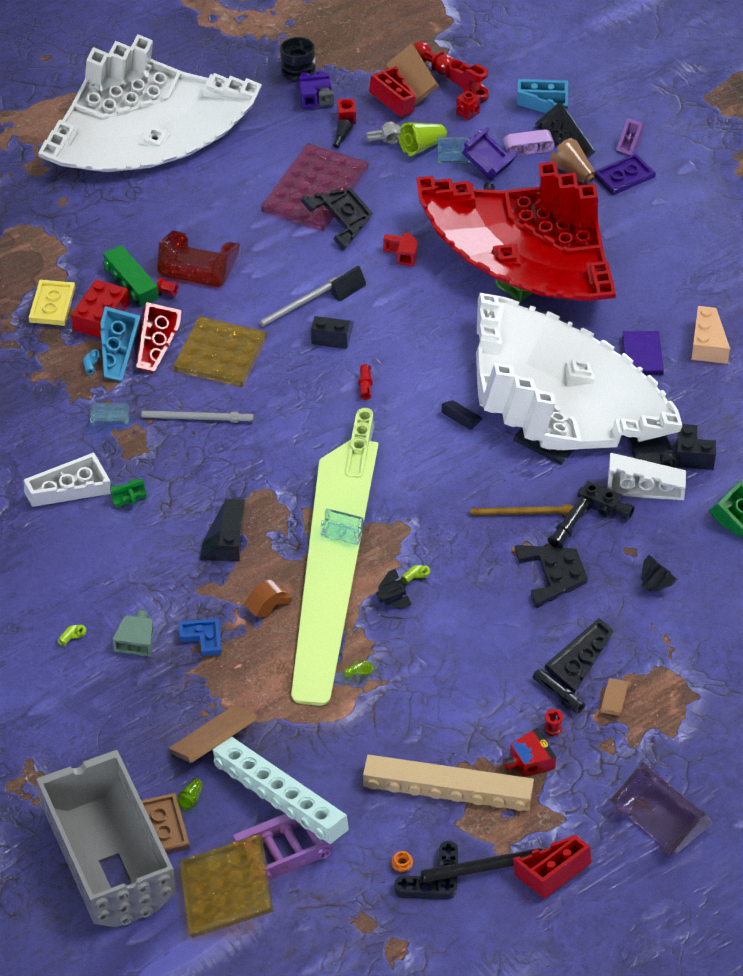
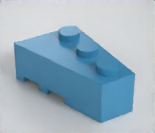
[517,79,568,113]

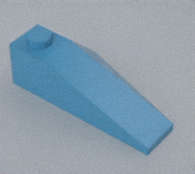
[100,307,140,382]

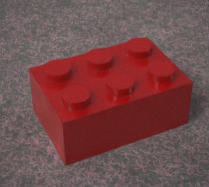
[71,279,129,338]

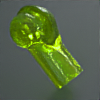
[343,660,374,679]

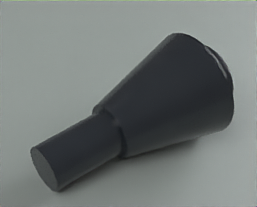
[333,119,353,148]

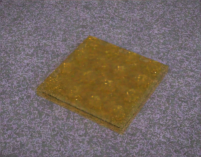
[173,316,267,387]
[180,834,274,938]

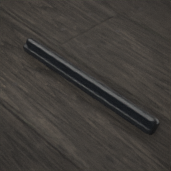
[420,848,542,882]

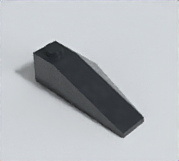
[201,499,245,561]

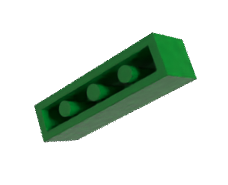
[102,245,159,307]

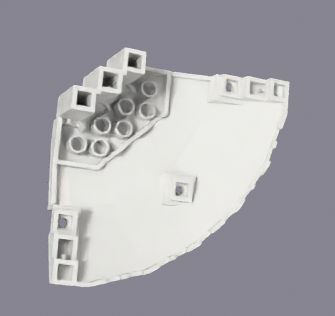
[38,34,262,172]
[476,293,682,450]

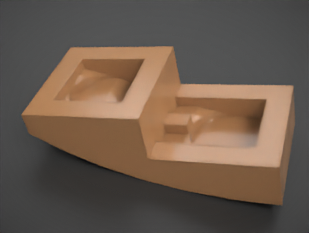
[601,678,629,716]

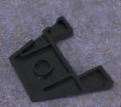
[301,188,373,251]
[515,545,588,608]

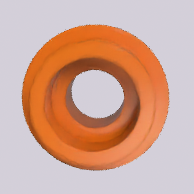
[391,851,413,872]

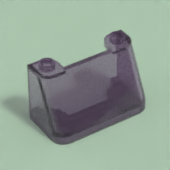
[610,762,713,856]

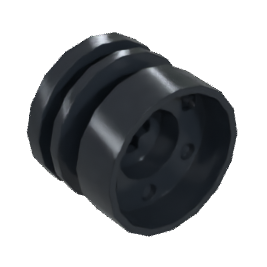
[280,37,316,80]

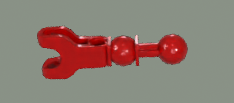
[414,41,489,102]

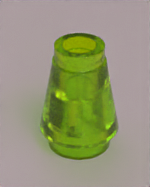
[178,779,203,809]

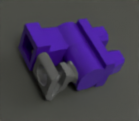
[299,71,334,108]

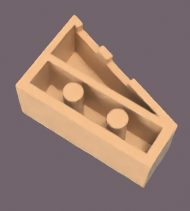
[691,306,730,364]

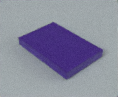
[595,153,656,195]
[622,331,664,375]

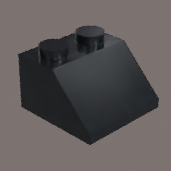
[311,316,354,349]

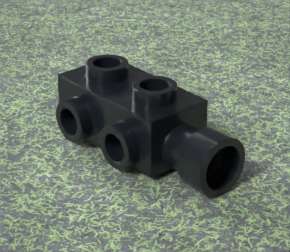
[577,481,635,520]

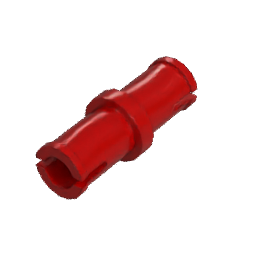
[358,364,373,400]

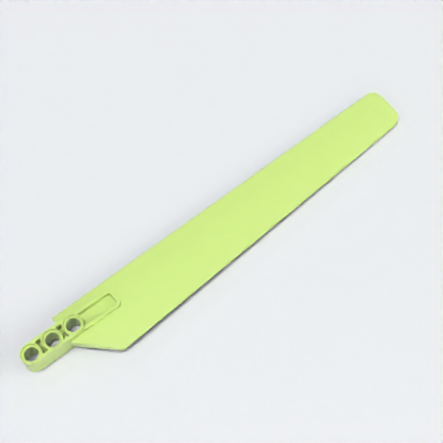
[291,408,379,706]

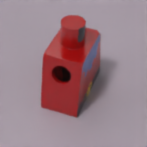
[503,728,556,777]

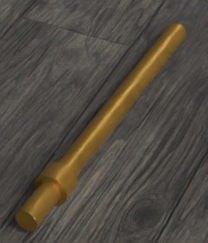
[470,504,586,516]

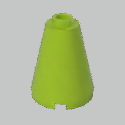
[399,122,447,156]

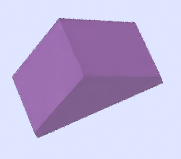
[616,118,644,155]

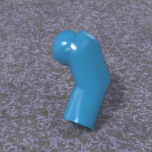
[83,350,100,375]

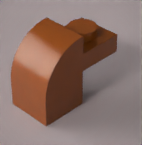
[244,579,292,617]

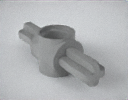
[366,122,402,144]

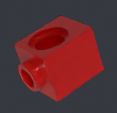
[337,98,356,125]

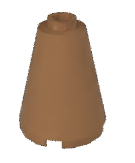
[549,138,595,185]

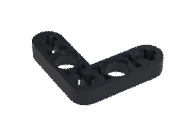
[394,841,458,900]

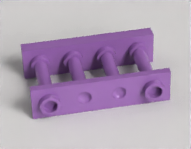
[233,814,333,886]

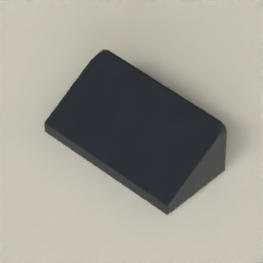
[331,266,366,301]
[441,400,482,430]

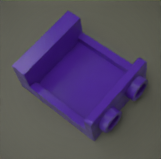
[462,127,517,181]

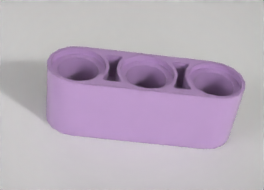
[503,130,555,156]

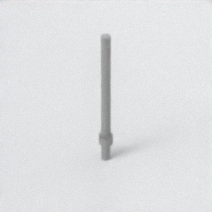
[260,273,345,327]
[141,410,254,423]

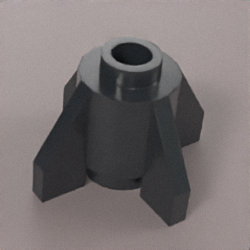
[641,555,678,592]
[376,568,412,608]

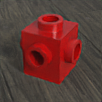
[456,90,480,121]

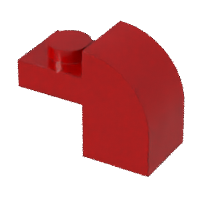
[383,232,417,267]

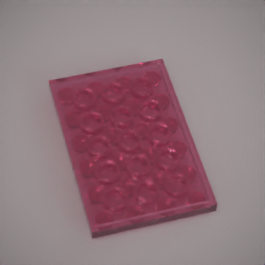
[261,143,369,231]

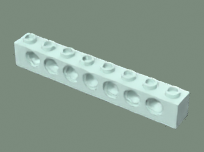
[213,737,349,844]

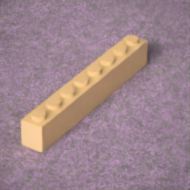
[363,755,534,811]

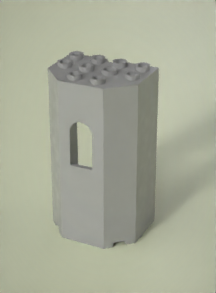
[36,750,176,927]

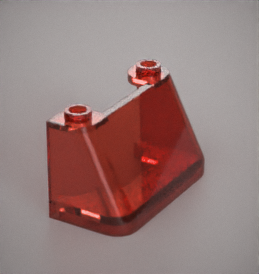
[157,230,240,287]

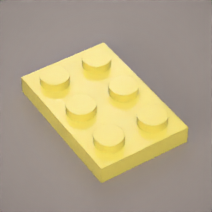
[29,280,75,326]

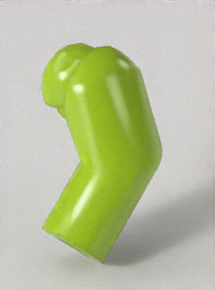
[401,565,430,584]
[57,624,87,646]

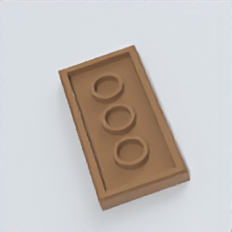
[386,43,439,107]
[169,705,257,763]

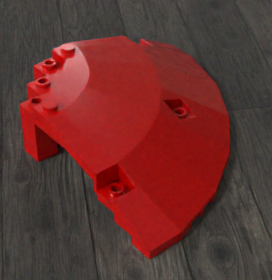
[416,161,616,301]

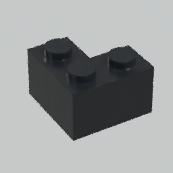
[676,424,716,470]

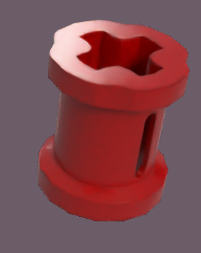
[157,278,179,297]
[544,709,563,736]

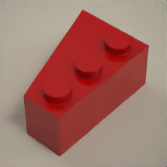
[369,66,416,117]
[513,835,591,899]

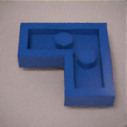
[179,618,222,656]

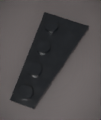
[535,102,596,159]
[544,618,613,694]

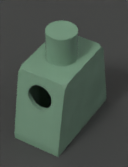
[113,610,154,657]

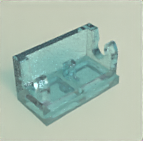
[437,137,472,163]
[90,403,130,427]
[321,508,364,545]

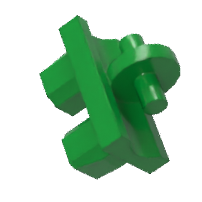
[110,478,147,508]

